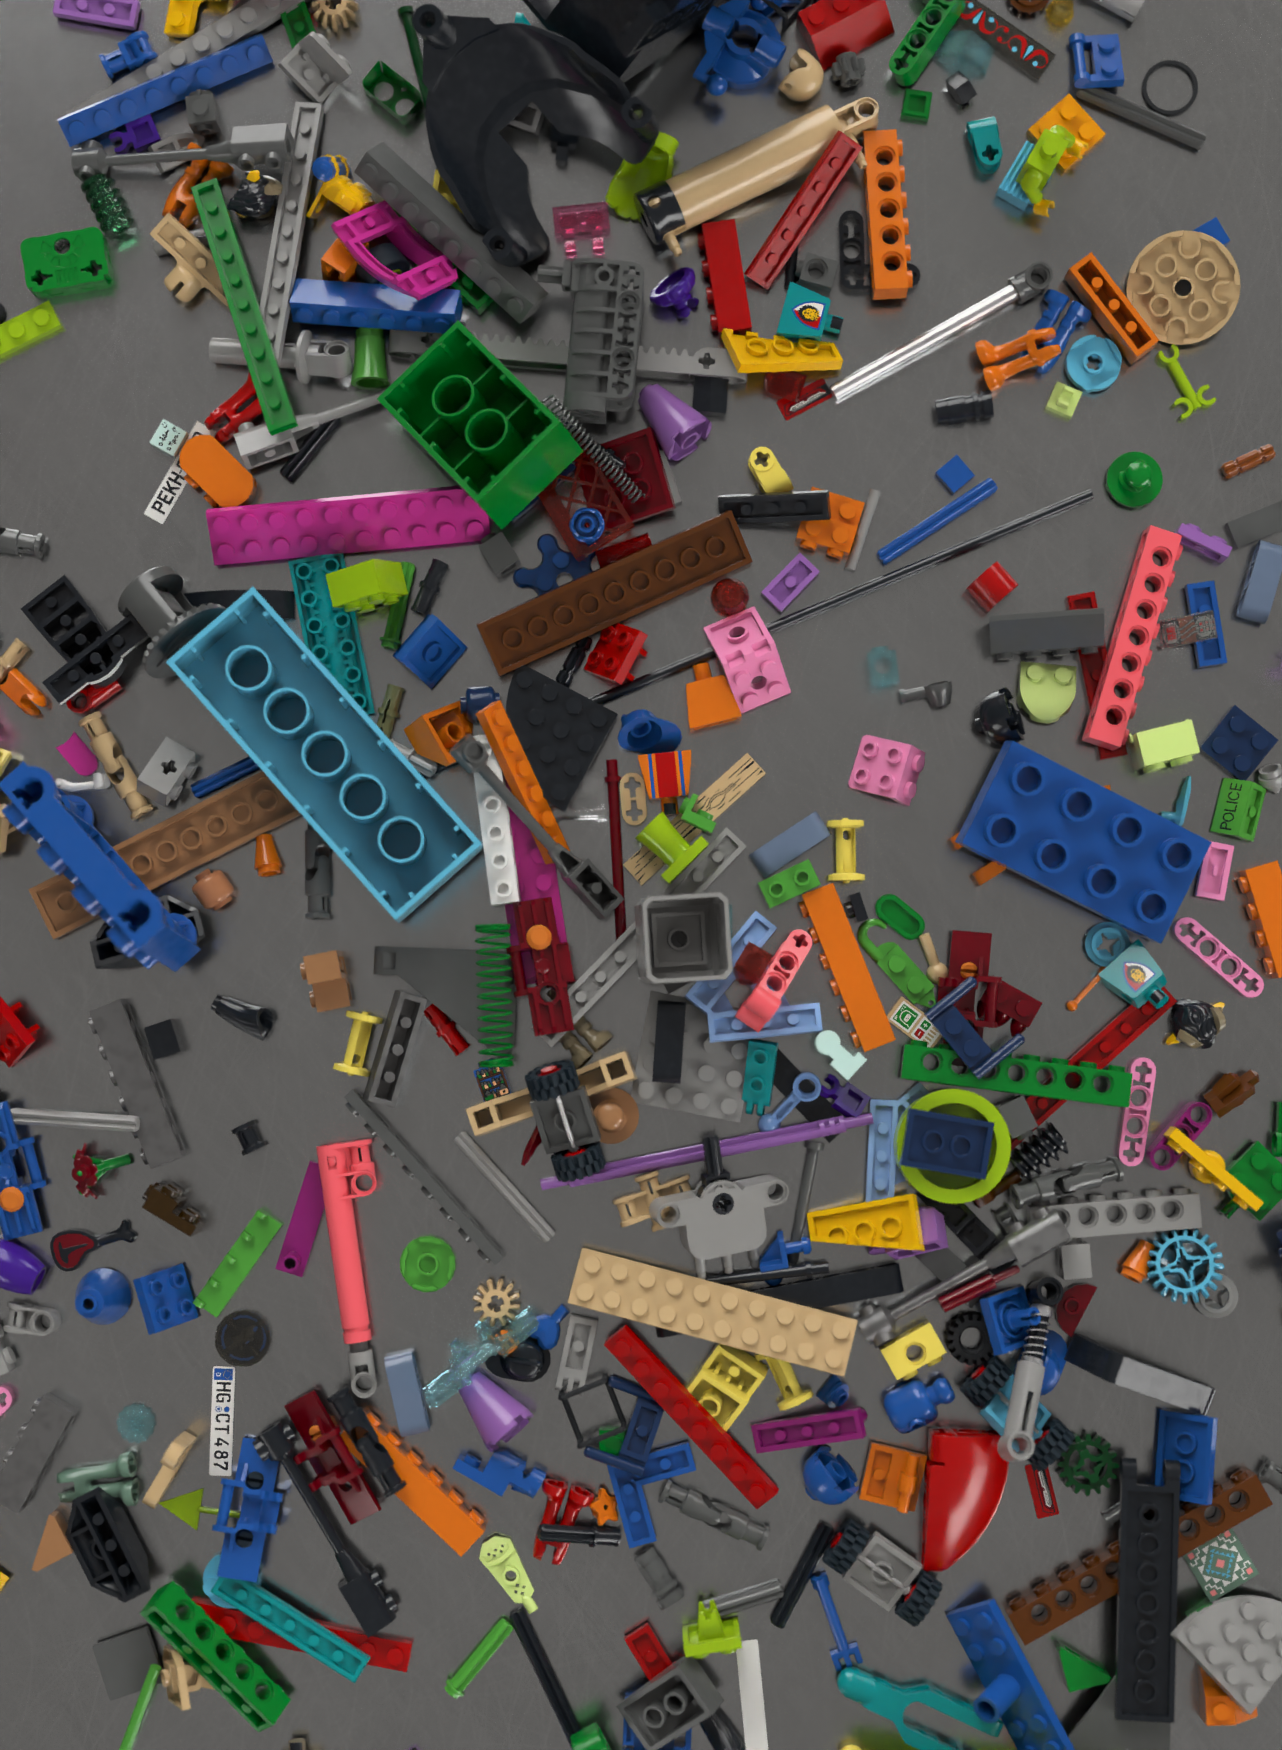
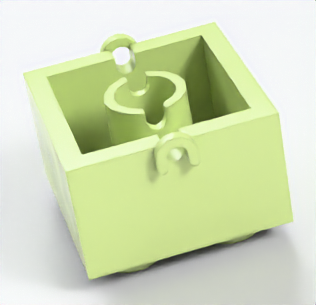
[1127,719,1200,774]

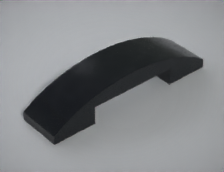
[184,590,295,620]

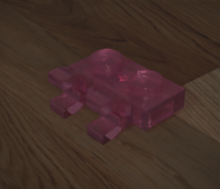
[552,202,610,258]

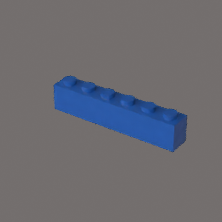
[289,278,463,333]

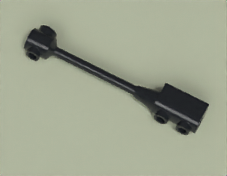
[252,1421,398,1638]

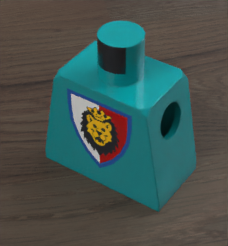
[776,282,844,342]
[1098,939,1169,1009]

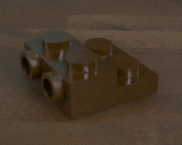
[142,1182,206,1237]

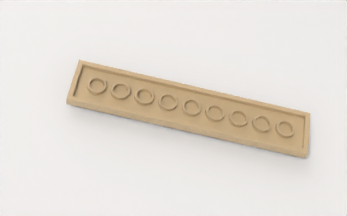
[567,1247,858,1377]

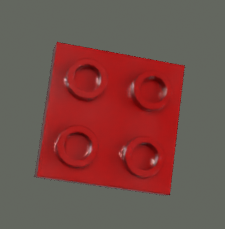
[583,623,648,685]
[0,996,40,1068]

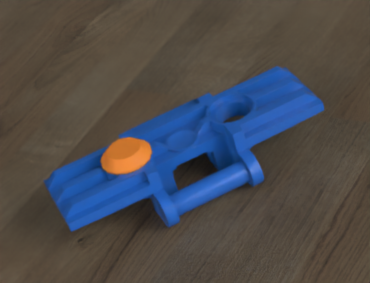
[0,1100,47,1240]

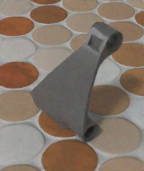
[373,946,516,1058]
[1068,1676,1171,1750]

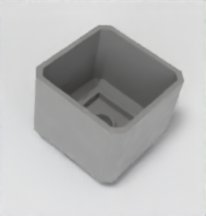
[634,892,733,984]

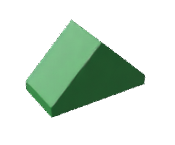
[1055,1641,1111,1693]

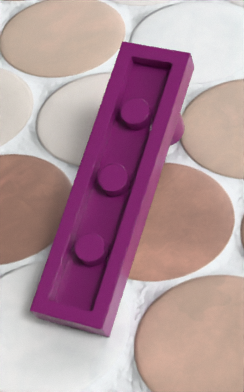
[275,1160,325,1277]
[751,1407,868,1453]

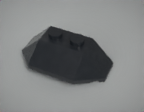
[90,895,206,969]
[66,1487,151,1603]

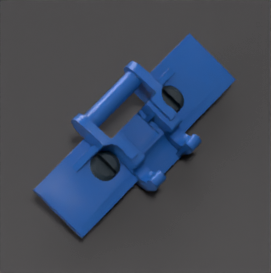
[212,1438,284,1583]

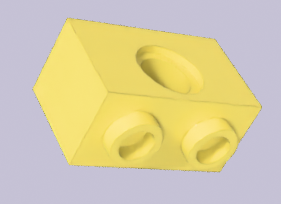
[879,1319,947,1381]

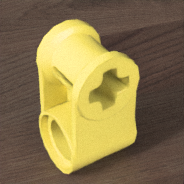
[748,447,794,493]

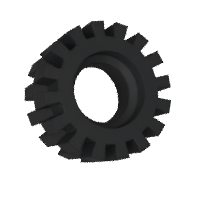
[945,1312,994,1366]

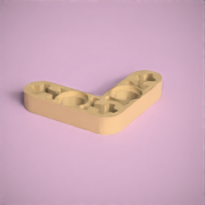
[142,1431,197,1509]

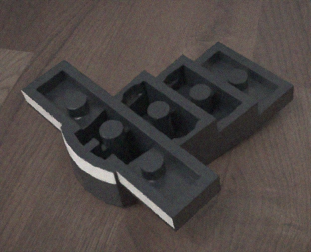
[21,575,150,706]

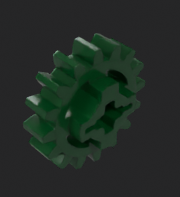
[1055,1432,1119,1496]

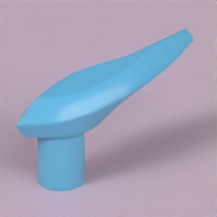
[1161,776,1191,826]

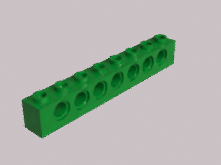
[900,1040,1133,1108]

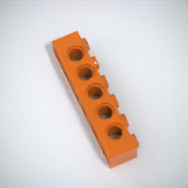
[861,129,913,300]

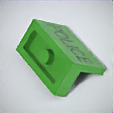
[1210,778,1267,842]

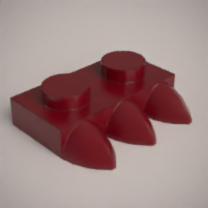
[976,981,1042,1037]

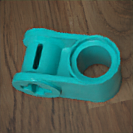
[966,116,1003,175]

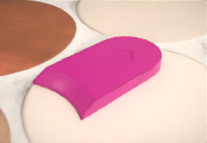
[55,732,98,776]

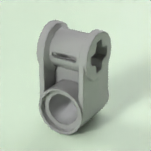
[3,1301,62,1336]

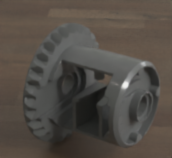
[118,566,226,679]

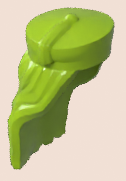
[605,132,679,222]

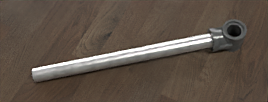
[829,261,1053,401]

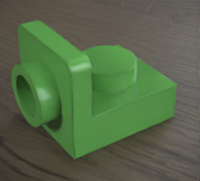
[679,793,716,835]

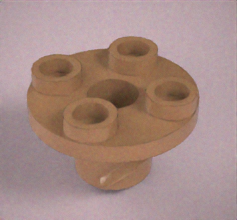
[589,1088,639,1144]

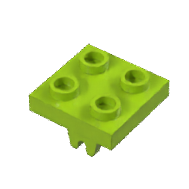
[682,1600,742,1659]

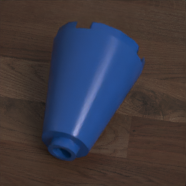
[75,1268,132,1325]

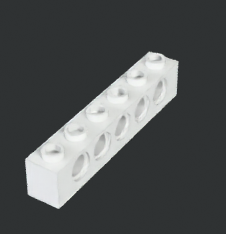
[473,734,521,906]

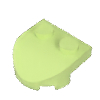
[1016,661,1077,723]

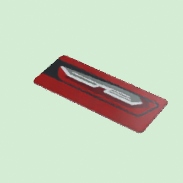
[777,378,832,420]
[1025,1464,1059,1519]

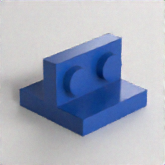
[392,614,467,689]

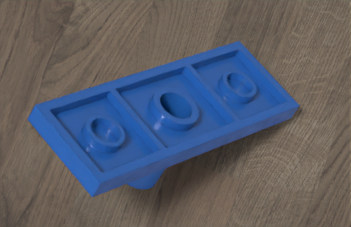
[946,1598,1075,1750]

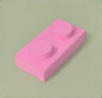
[1194,841,1234,901]

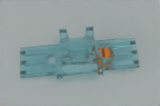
[422,1306,539,1408]

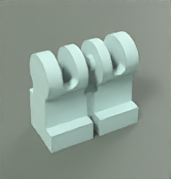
[814,1030,867,1081]

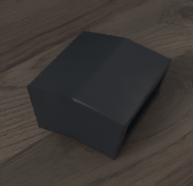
[692,377,729,417]

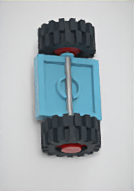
[960,1355,1075,1471]

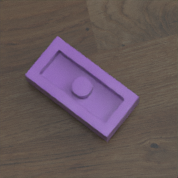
[1175,523,1233,564]
[761,553,820,613]

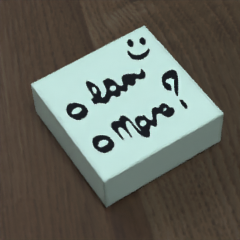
[149,419,189,458]

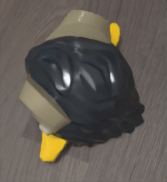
[227,170,283,219]
[1166,998,1226,1049]

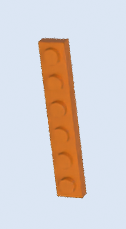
[476,700,570,865]

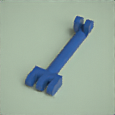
[810,1571,863,1672]

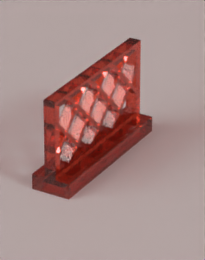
[538,431,635,563]

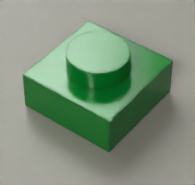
[599,1428,627,1456]

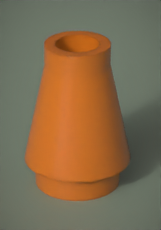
[254,834,282,877]
[1120,1239,1155,1284]

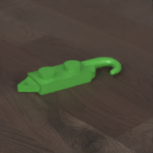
[857,918,936,1008]

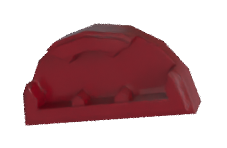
[1055,1283,1098,1337]

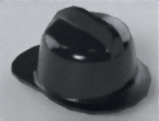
[483,1333,550,1382]

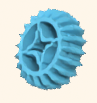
[1147,1228,1224,1305]

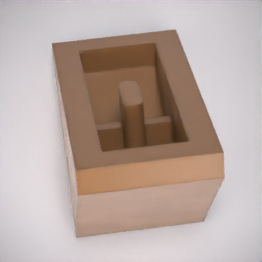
[32,1510,74,1572]

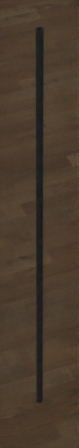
[420,489,1094,779]

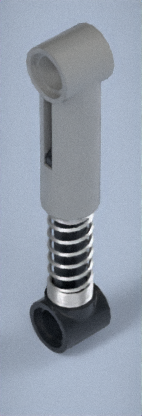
[997,1277,1063,1462]

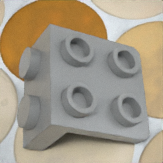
[277,31,353,103]

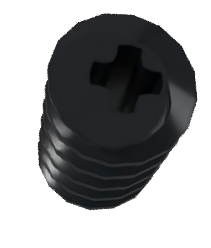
[1009,1122,1069,1181]

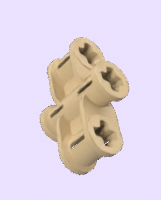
[612,1170,691,1232]

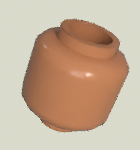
[192,868,234,911]

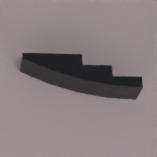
[916,1192,1018,1275]

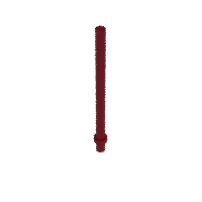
[604,759,626,940]

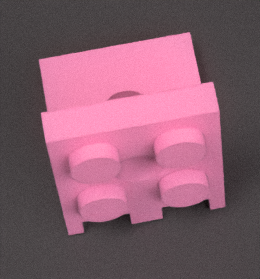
[703,606,791,714]

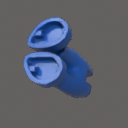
[1020,289,1092,375]

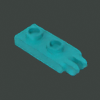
[742,1039,778,1116]

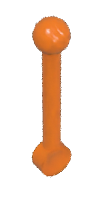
[1067,966,1106,1011]

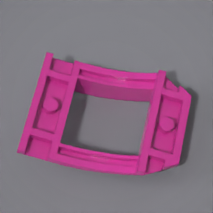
[331,200,458,300]

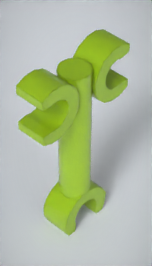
[1157,344,1216,420]

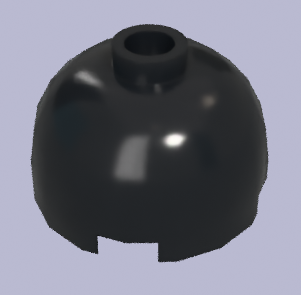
[975,687,1025,745]

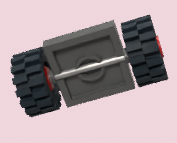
[525,1060,606,1182]

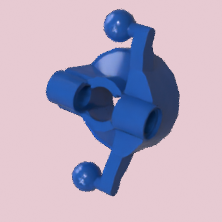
[693,0,787,97]

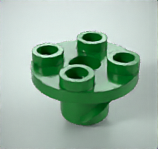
[1106,452,1163,508]

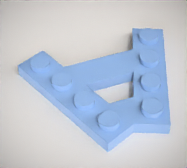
[685,910,823,1043]
[865,1081,929,1202]

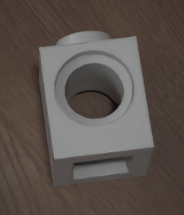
[1057,1238,1092,1280]

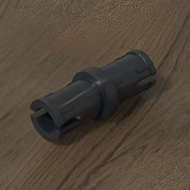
[410,558,449,617]

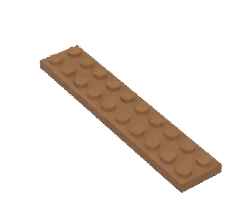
[28,771,301,940]

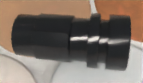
[935,390,994,424]

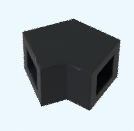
[945,70,977,104]

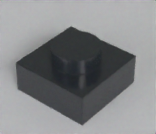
[844,892,868,923]

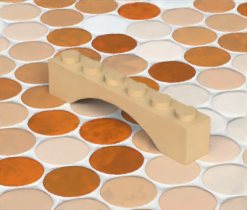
[466,1051,638,1136]

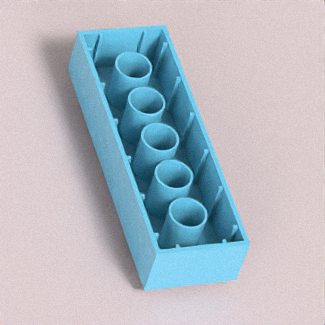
[166,587,484,923]

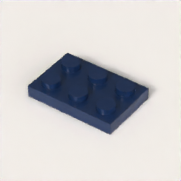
[899,1108,994,1180]

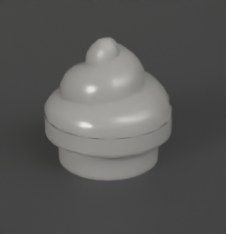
[1258,764,1282,794]

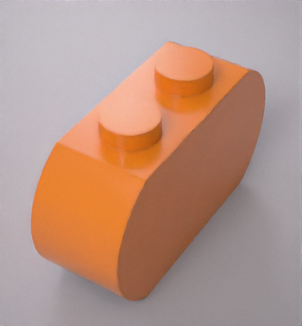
[179,435,257,508]

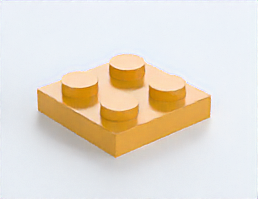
[1027,94,1106,173]

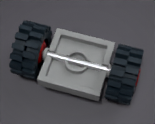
[822,1518,943,1627]

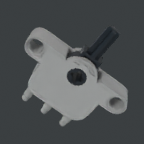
[649,1134,789,1280]

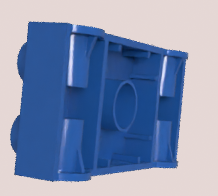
[955,741,1212,944]
[0,761,201,972]

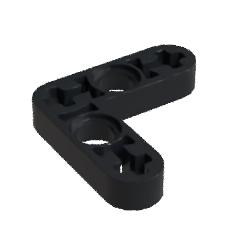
[838,210,921,293]

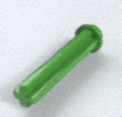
[379,562,415,650]
[444,1618,514,1699]

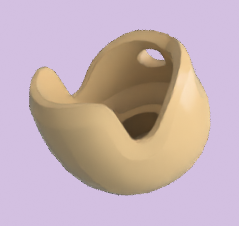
[778,48,824,102]

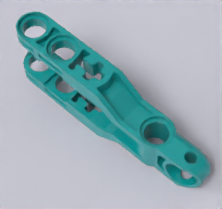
[837,1667,1004,1750]

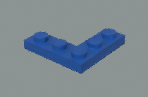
[607,1441,696,1549]

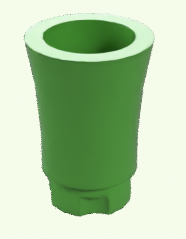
[351,327,390,389]

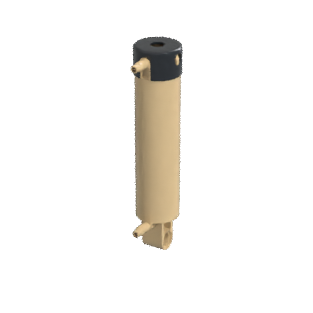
[634,97,879,257]

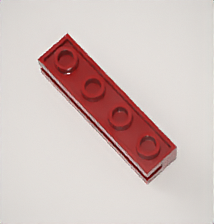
[697,219,752,339]

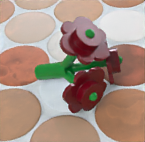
[72,1143,131,1199]

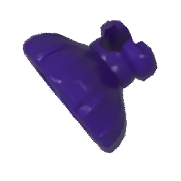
[650,267,699,318]

